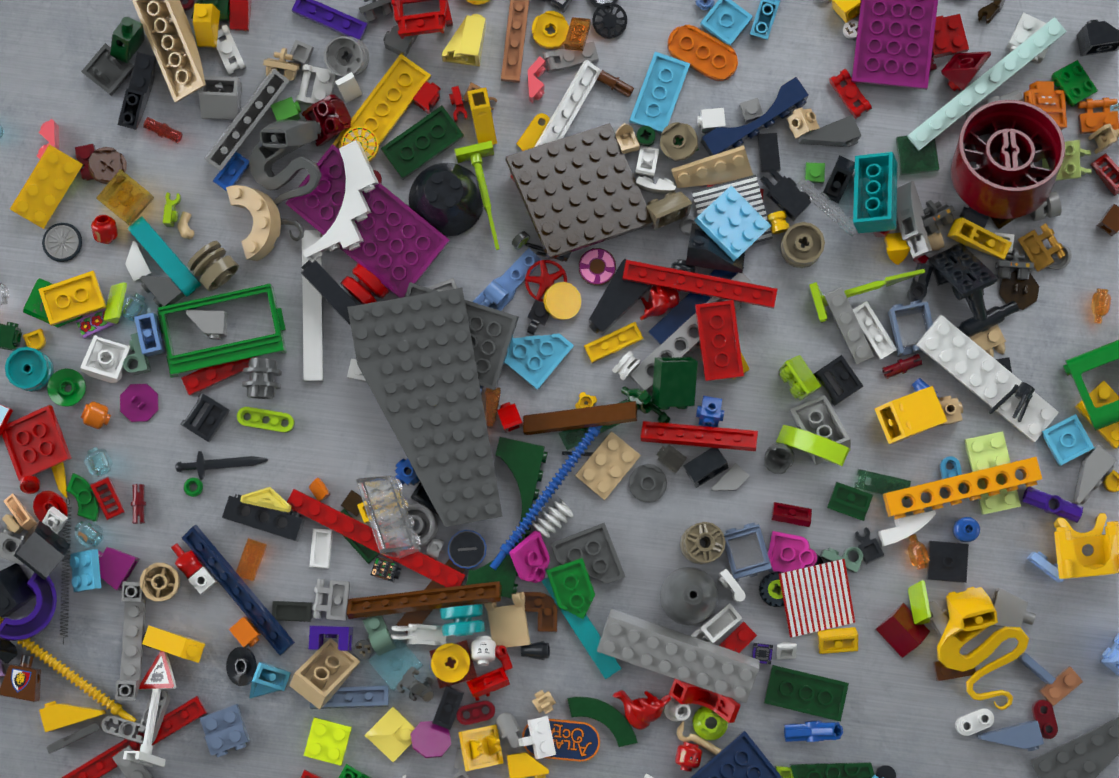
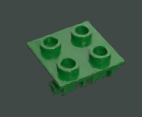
[1051,60,1098,107]

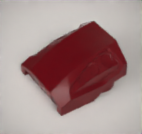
[301,94,351,147]

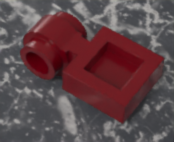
[75,144,96,181]

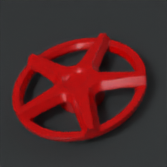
[525,260,567,302]

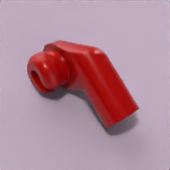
[495,645,513,671]

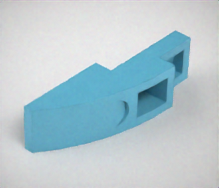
[750,0,780,40]

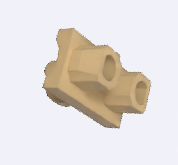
[263,48,301,80]

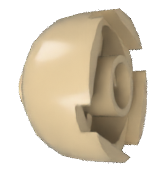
[140,563,180,602]

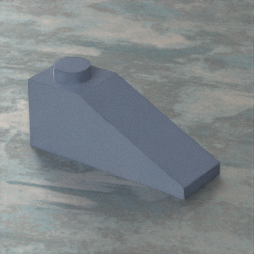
[977,720,1044,751]

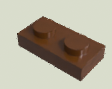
[933,661,976,681]

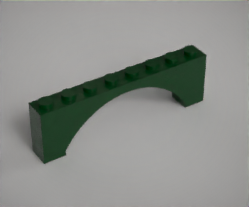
[466,437,548,599]

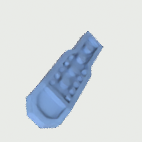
[473,248,541,311]

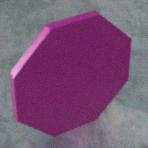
[120,384,159,422]
[410,721,451,758]

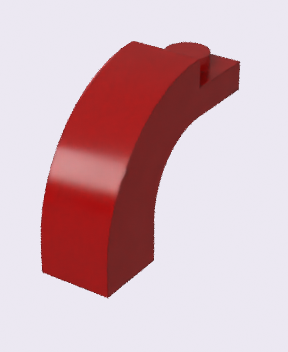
[669,679,741,723]

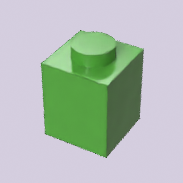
[271,97,302,121]

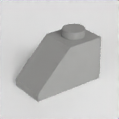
[186,310,228,340]

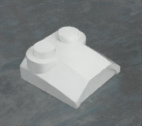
[80,335,131,383]

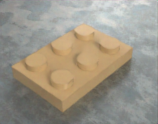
[574,431,641,500]

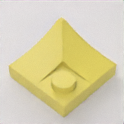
[364,706,415,762]

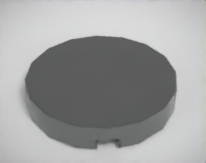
[629,464,667,503]

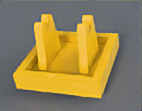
[458,724,504,771]

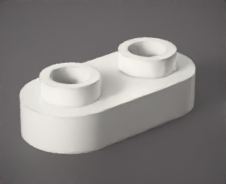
[955,708,994,736]

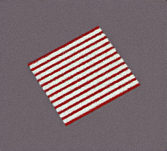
[779,559,855,638]

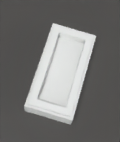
[309,528,333,569]

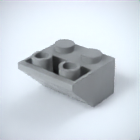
[199,76,242,120]

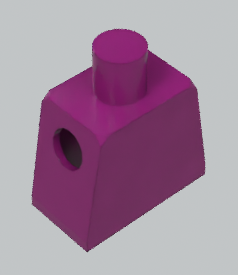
[94,547,140,591]

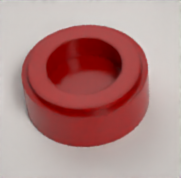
[20,475,40,494]

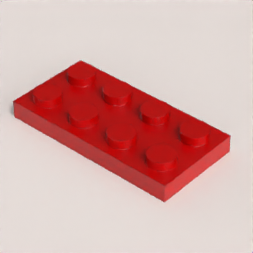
[695,300,744,382]

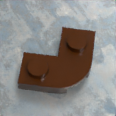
[524,592,557,632]

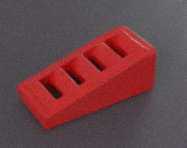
[1090,153,1119,196]
[90,476,125,520]

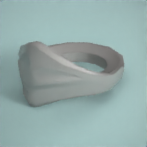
[1047,245,1072,270]

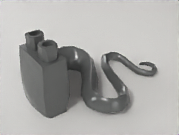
[249,120,321,241]

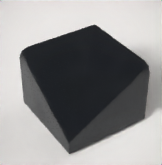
[0,639,18,664]

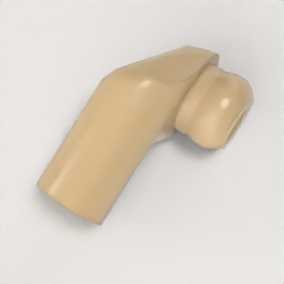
[177,211,194,240]

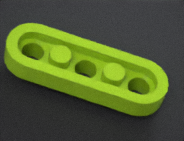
[237,407,295,433]

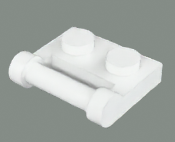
[295,64,336,105]
[718,569,746,602]

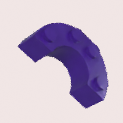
[0,572,57,641]

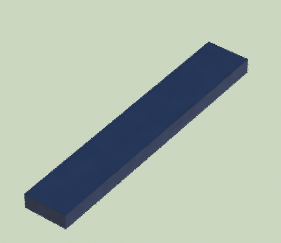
[648,267,744,345]

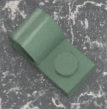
[123,332,151,375]
[820,547,863,573]
[362,615,396,656]

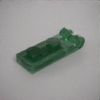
[854,469,911,500]

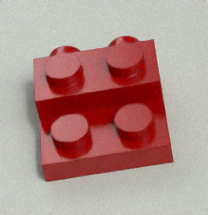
[931,14,969,59]

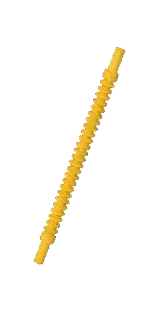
[0,616,137,723]

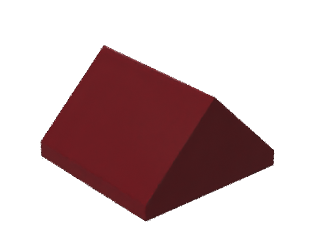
[941,51,991,90]
[876,603,931,658]

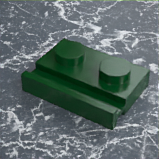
[827,482,873,521]

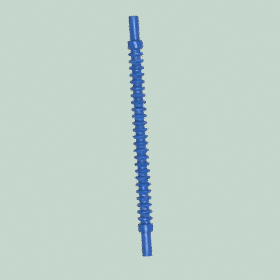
[490,426,602,571]

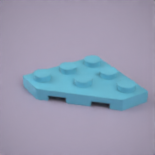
[504,333,574,390]

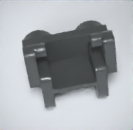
[397,666,434,701]

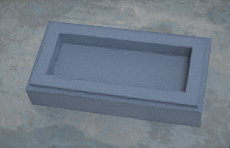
[1018,653,1056,684]

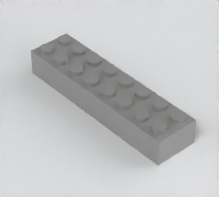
[597,609,759,703]

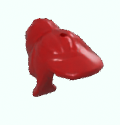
[640,286,680,320]
[613,690,672,730]

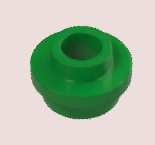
[184,477,203,497]

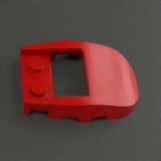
[391,0,447,39]

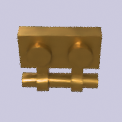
[1018,223,1066,272]

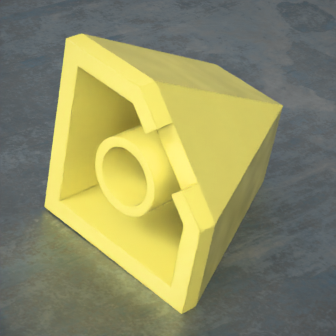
[442,14,486,67]

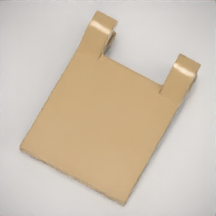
[484,592,531,648]

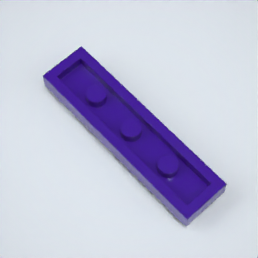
[292,0,368,40]

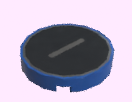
[448,530,487,569]

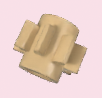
[532,690,556,714]

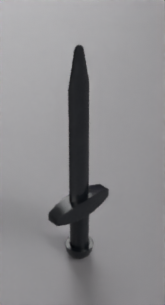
[175,451,268,480]

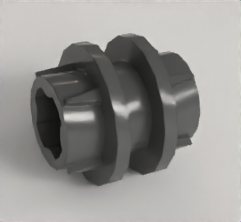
[242,358,282,399]

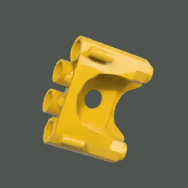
[1054,513,1119,579]

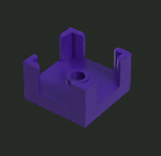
[308,626,353,651]

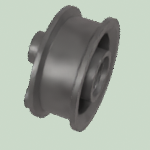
[393,504,438,548]

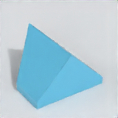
[249,662,291,699]

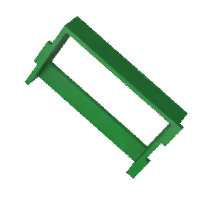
[157,284,287,378]

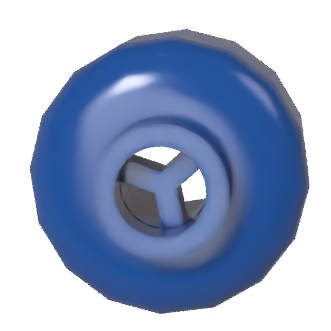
[953,517,980,542]

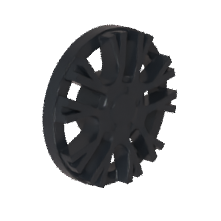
[592,3,627,38]

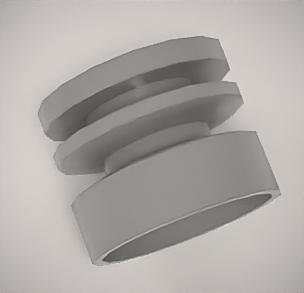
[324,36,369,76]

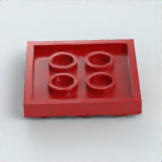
[2,405,72,481]

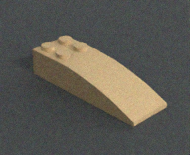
[132,0,206,103]

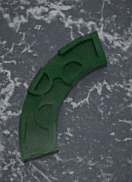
[567,697,638,747]

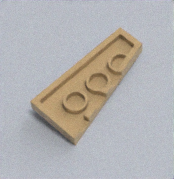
[671,145,753,188]

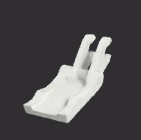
[391,623,447,645]

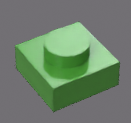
[805,162,825,183]

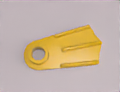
[516,113,550,151]

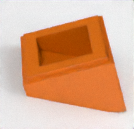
[309,477,330,502]

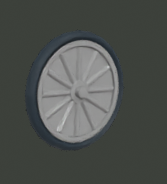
[42,223,82,262]

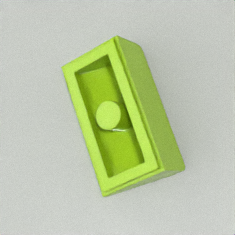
[103,282,127,324]
[908,580,932,625]

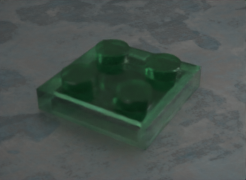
[896,136,939,175]

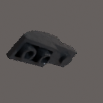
[117,52,157,130]

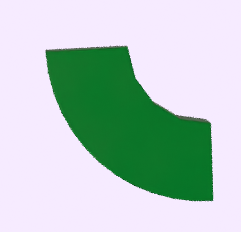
[66,473,99,522]

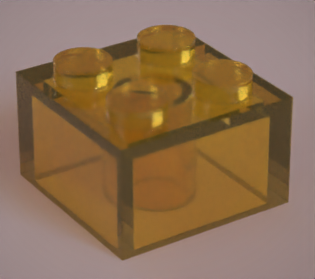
[96,169,154,226]

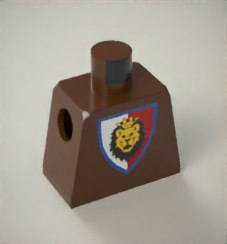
[0,654,41,702]

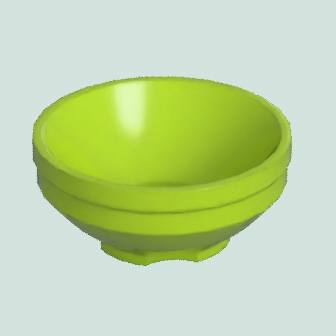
[692,706,728,740]

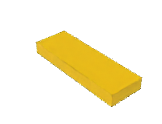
[584,322,644,363]

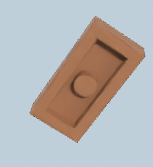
[1039,666,1083,706]

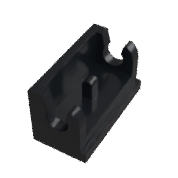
[683,448,729,488]

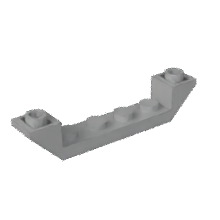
[115,582,146,701]

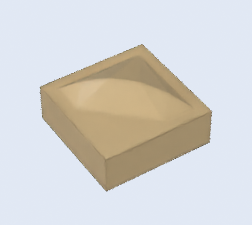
[2,514,24,534]

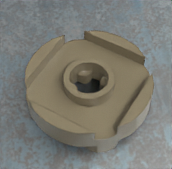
[660,122,698,161]

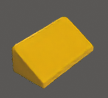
[817,627,858,654]

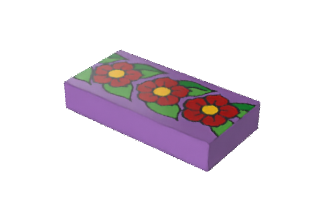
[76,308,120,339]

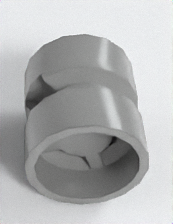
[1030,191,1062,221]

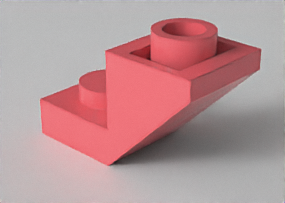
[527,56,546,103]
[37,119,59,159]

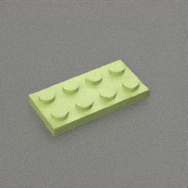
[964,431,1021,515]

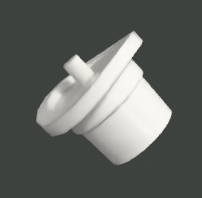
[664,697,691,722]

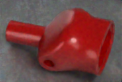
[171,543,204,579]

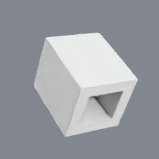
[697,108,726,133]

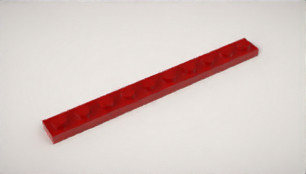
[287,489,466,587]

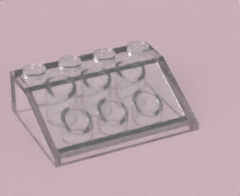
[356,476,421,558]

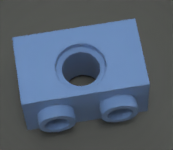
[134,313,166,357]

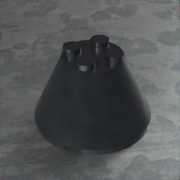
[409,163,484,237]

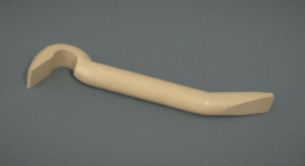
[677,721,721,755]

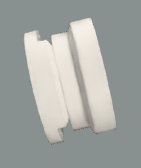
[612,351,641,381]

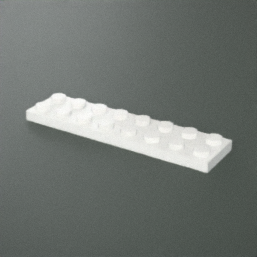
[916,315,1059,442]

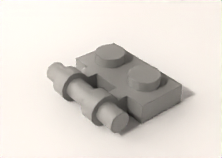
[312,579,350,621]

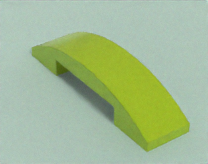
[776,425,850,466]

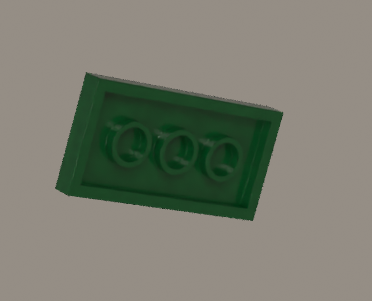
[381,105,464,180]
[763,665,849,722]

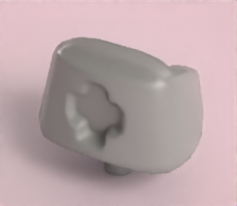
[427,539,445,560]

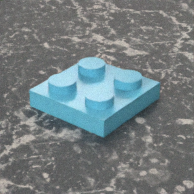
[700,0,753,46]
[1042,414,1094,466]
[70,549,101,592]

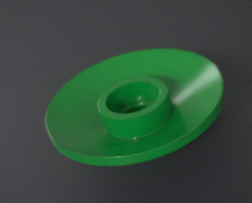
[47,368,86,407]

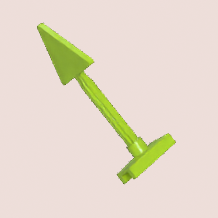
[455,141,500,250]
[809,269,925,323]

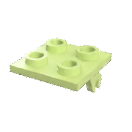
[1042,140,1092,181]

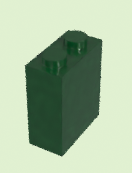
[652,357,698,410]

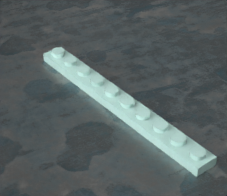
[907,17,1067,151]

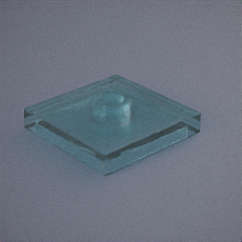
[369,639,423,691]

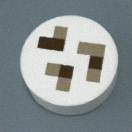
[843,19,859,40]

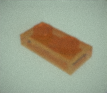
[564,17,591,51]
[236,538,267,581]

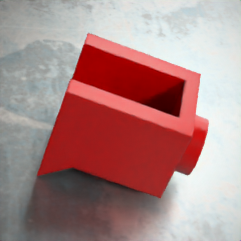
[412,81,441,114]

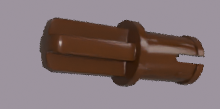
[597,70,634,97]

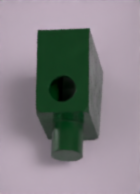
[110,17,145,63]

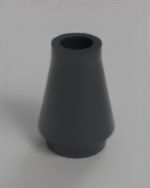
[521,641,550,660]

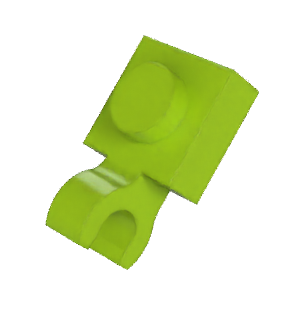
[163,192,181,227]

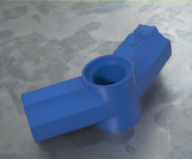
[784,721,843,742]

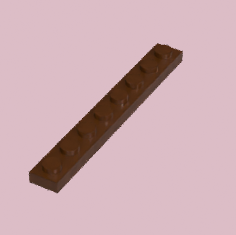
[347,581,501,619]

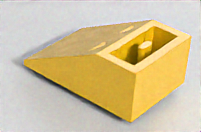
[874,386,948,444]

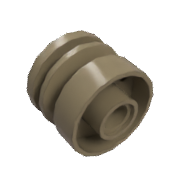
[187,241,239,291]
[680,522,726,565]

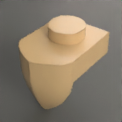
[615,123,640,154]

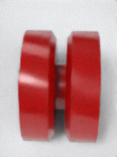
[340,263,389,304]

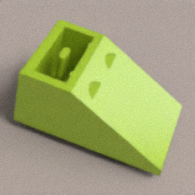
[779,355,821,401]

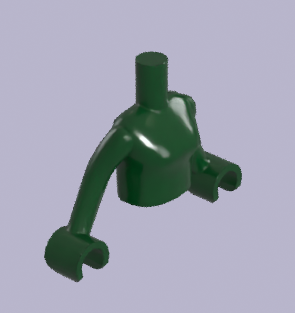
[621,386,671,423]

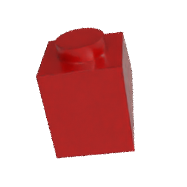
[497,402,523,433]

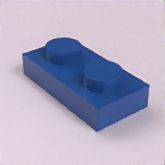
[213,152,249,192]

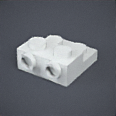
[1006,12,1050,63]

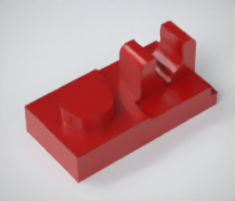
[466,667,510,701]

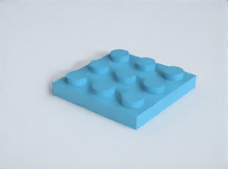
[694,185,771,261]

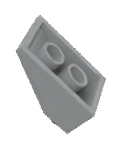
[790,395,851,465]

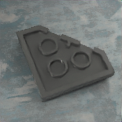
[550,523,626,584]

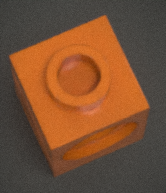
[229,617,262,648]

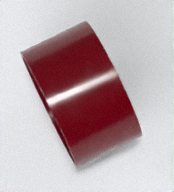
[951,100,1065,219]

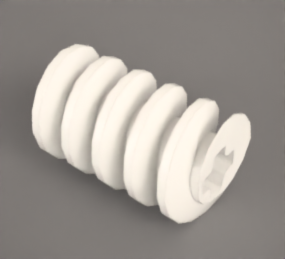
[531,497,574,538]

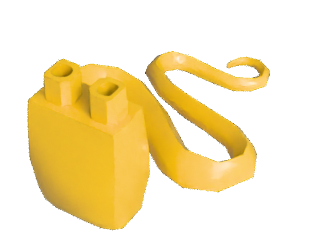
[937,587,1029,710]

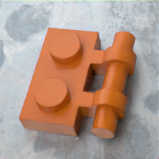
[1078,97,1119,134]

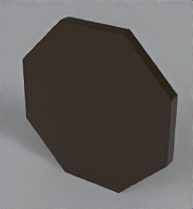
[999,270,1040,310]

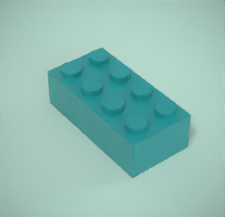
[853,152,898,234]

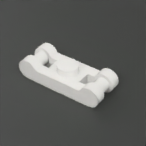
[217,24,246,75]

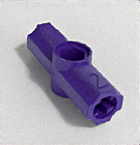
[1022,487,1083,523]

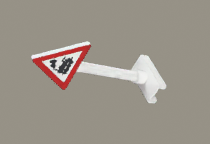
[123,651,176,767]

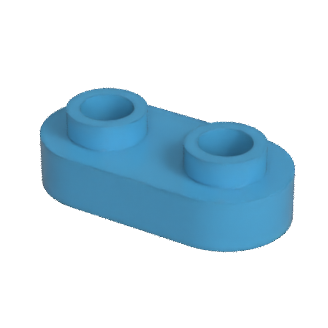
[940,456,964,493]

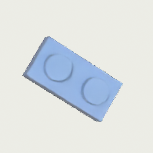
[1027,552,1064,582]

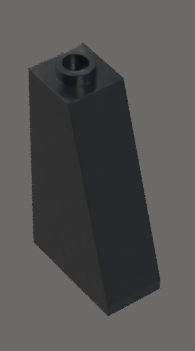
[589,259,652,335]
[301,260,357,325]

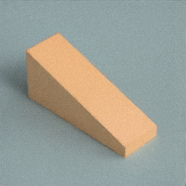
[4,493,37,531]

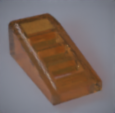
[485,387,501,429]

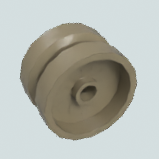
[780,222,825,268]

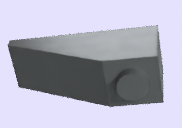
[798,115,861,147]

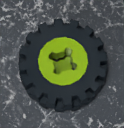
[759,572,784,607]

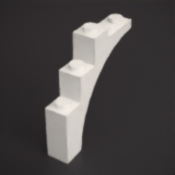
[303,140,379,260]

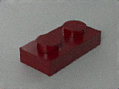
[772,502,812,527]

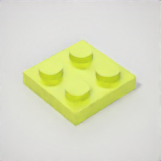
[303,717,352,766]

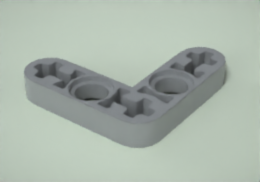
[101,689,170,744]

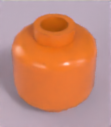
[81,401,111,429]

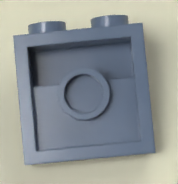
[200,704,250,758]

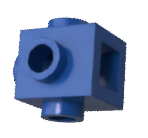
[696,396,724,427]
[394,458,420,486]

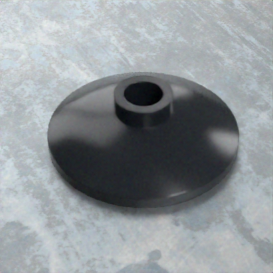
[226,647,257,686]

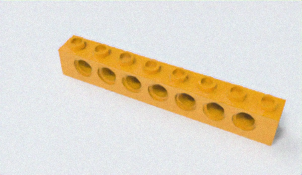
[882,457,1042,519]

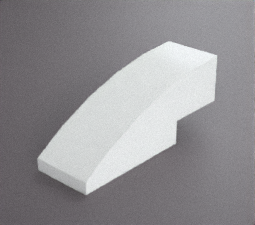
[878,510,936,547]
[690,603,742,643]

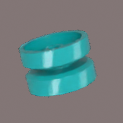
[5,347,54,392]
[440,604,485,637]

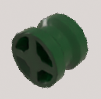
[636,126,655,147]

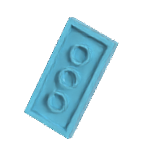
[629,52,690,134]

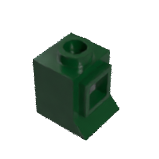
[0,322,23,351]

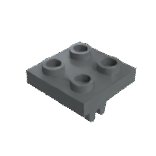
[81,43,134,96]

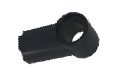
[907,263,933,302]

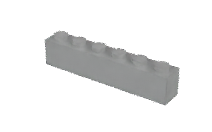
[204,69,290,171]

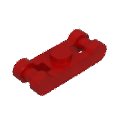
[829,69,872,119]

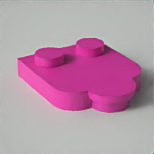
[509,530,550,583]
[768,531,817,573]

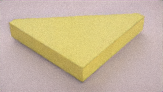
[240,487,292,512]

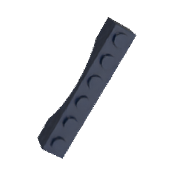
[701,77,809,156]

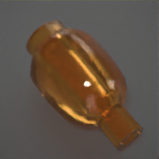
[1091,288,1111,324]
[908,534,930,570]

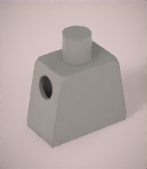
[992,588,1036,627]

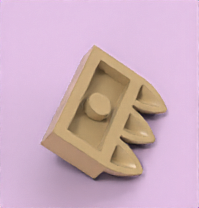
[969,324,1006,357]

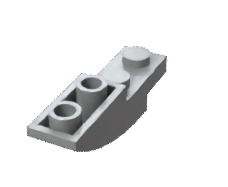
[897,181,932,258]

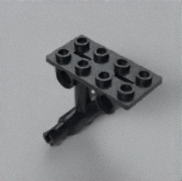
[928,243,1019,337]

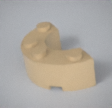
[226,185,281,261]

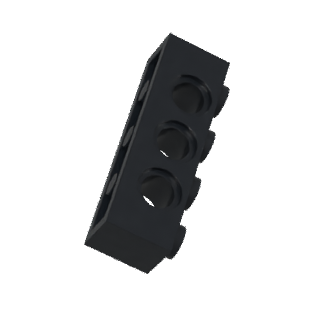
[222,494,305,542]

